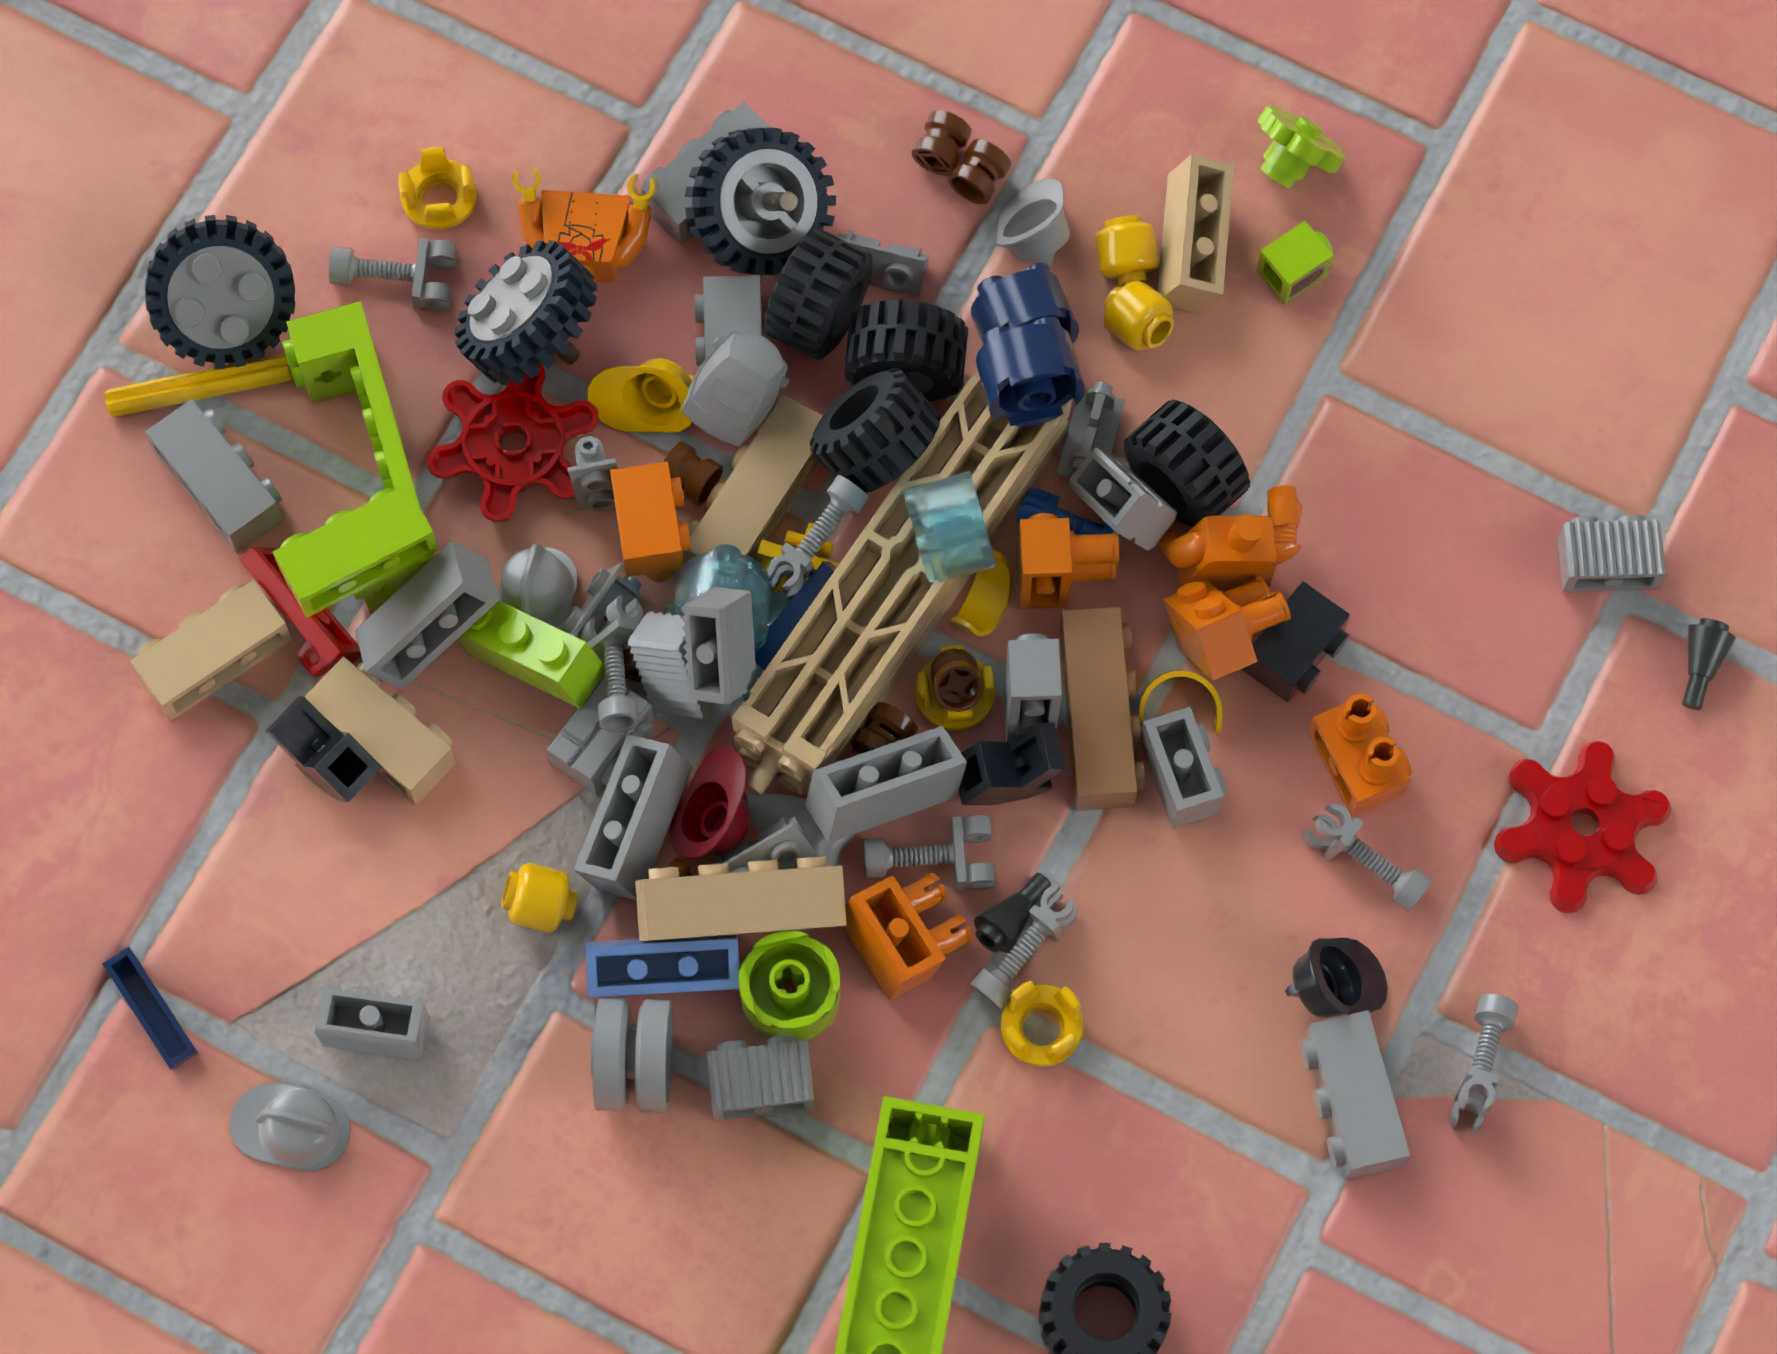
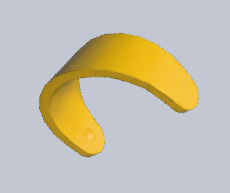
[950,547,1013,637]
[1138,671,1223,734]

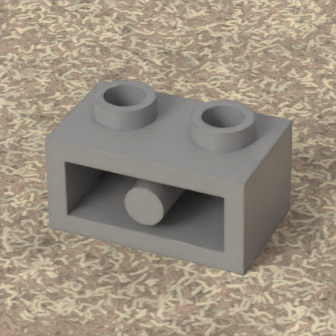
[1140,707,1227,829]

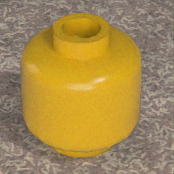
[1095,215,1160,286]
[1104,280,1174,351]
[501,863,578,933]

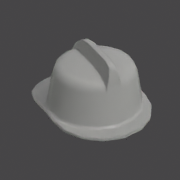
[996,179,1070,268]
[498,544,578,628]
[229,1083,350,1171]

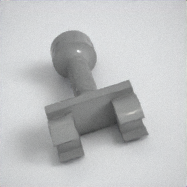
[329,238,458,312]
[768,475,869,599]
[579,594,643,732]
[1303,804,1432,911]
[863,815,996,891]
[970,885,1077,1009]
[1449,994,1518,1135]

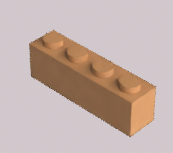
[1060,607,1145,811]

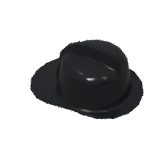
[1285,938,1388,1018]

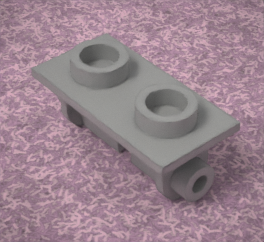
[837,231,929,296]
[1057,382,1125,478]
[567,436,618,511]
[558,563,642,639]
[713,816,817,873]

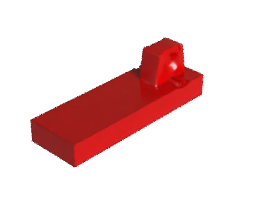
[240,547,361,676]

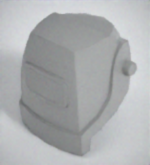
[681,331,789,447]

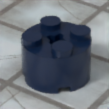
[971,263,1079,345]
[976,317,1085,427]

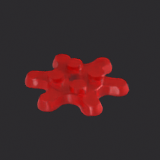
[426,364,599,522]
[1494,741,1671,913]

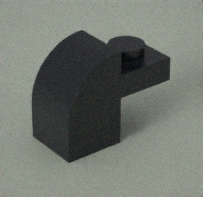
[265,696,382,803]
[959,723,1066,805]

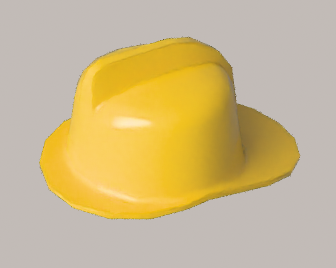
[588,358,694,433]

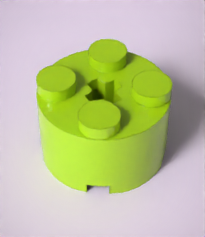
[739,930,841,1042]

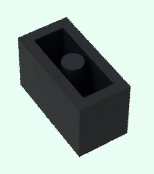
[1241,581,1350,703]

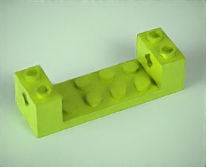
[282,301,434,614]
[834,1096,985,1354]

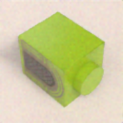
[1256,221,1334,305]

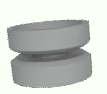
[591,998,673,1112]

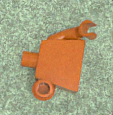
[1156,485,1302,590]

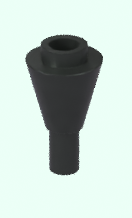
[1682,618,1736,710]
[974,873,1051,953]

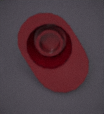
[670,746,751,859]

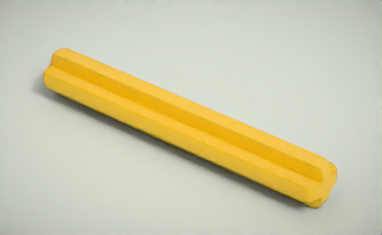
[105,353,293,417]

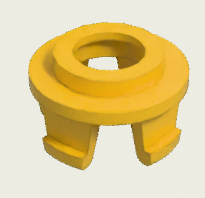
[398,147,477,230]
[915,645,996,731]
[1000,980,1084,1067]

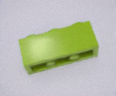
[273,484,439,618]
[457,601,605,709]

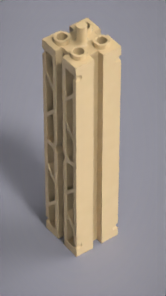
[732,372,1072,796]

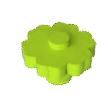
[1257,105,1346,188]

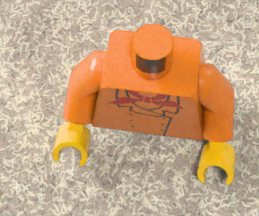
[512,167,659,283]

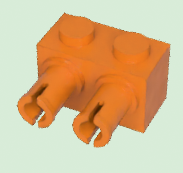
[610,461,691,582]
[1016,513,1119,609]
[1163,576,1291,681]
[1308,693,1412,817]
[843,872,973,1001]

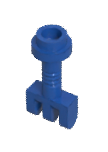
[1015,488,1122,543]

